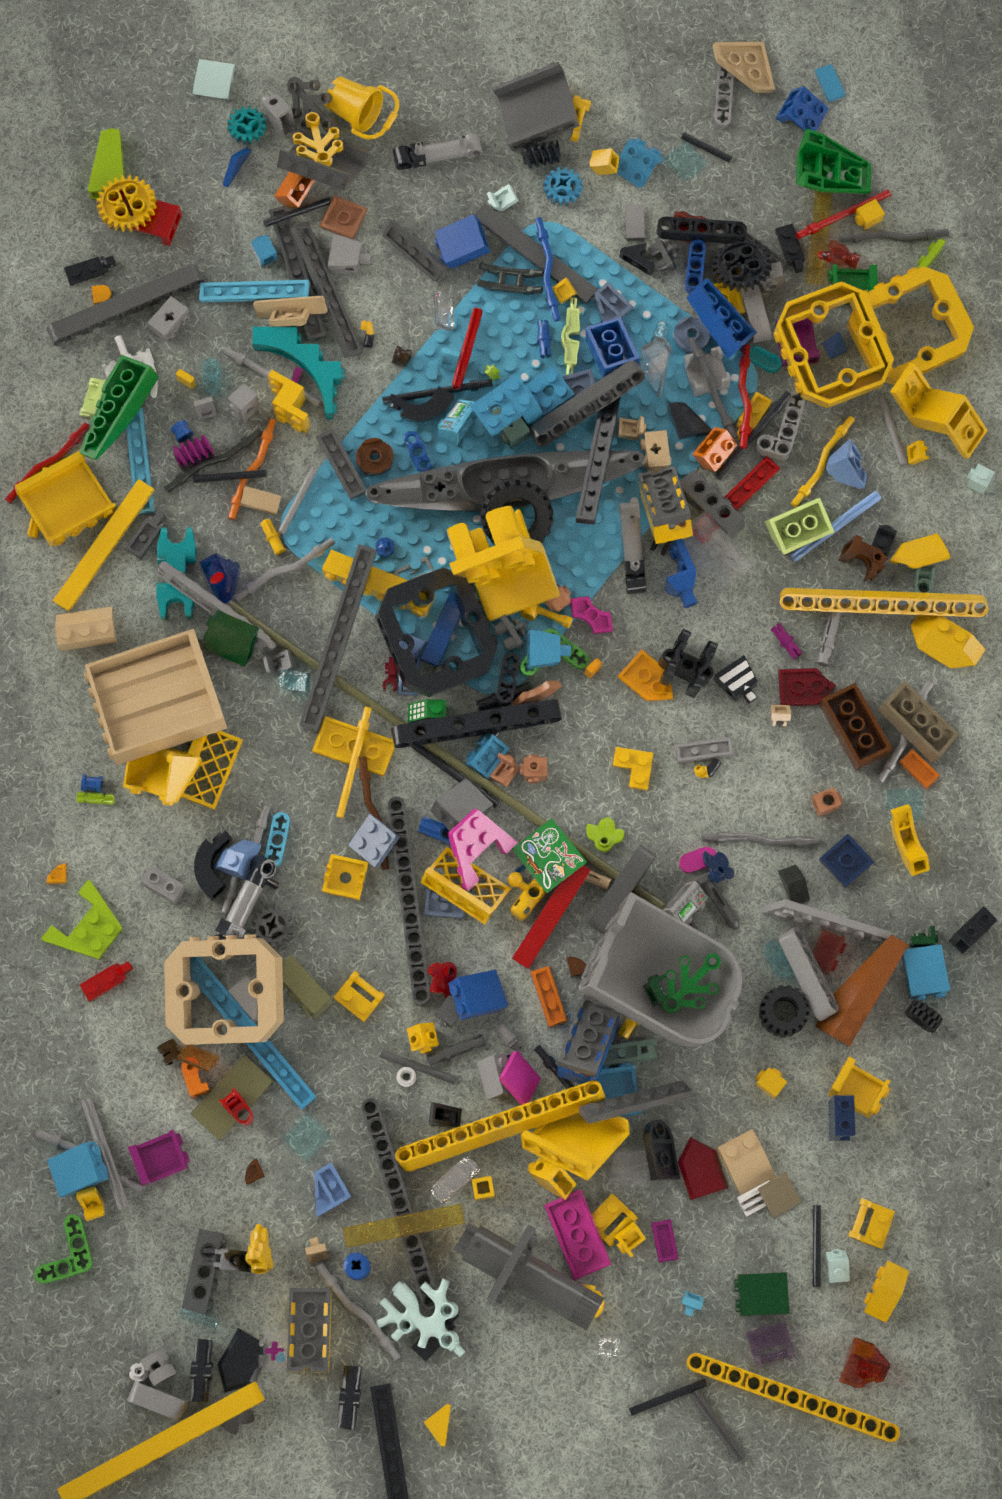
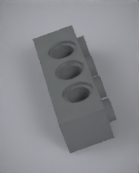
[680,470,745,540]
[181,1229,227,1315]

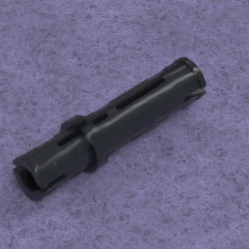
[475,681,532,711]

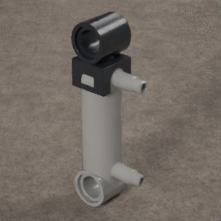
[393,134,483,170]
[619,502,646,594]

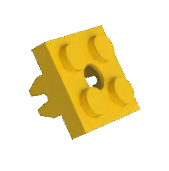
[322,854,369,901]

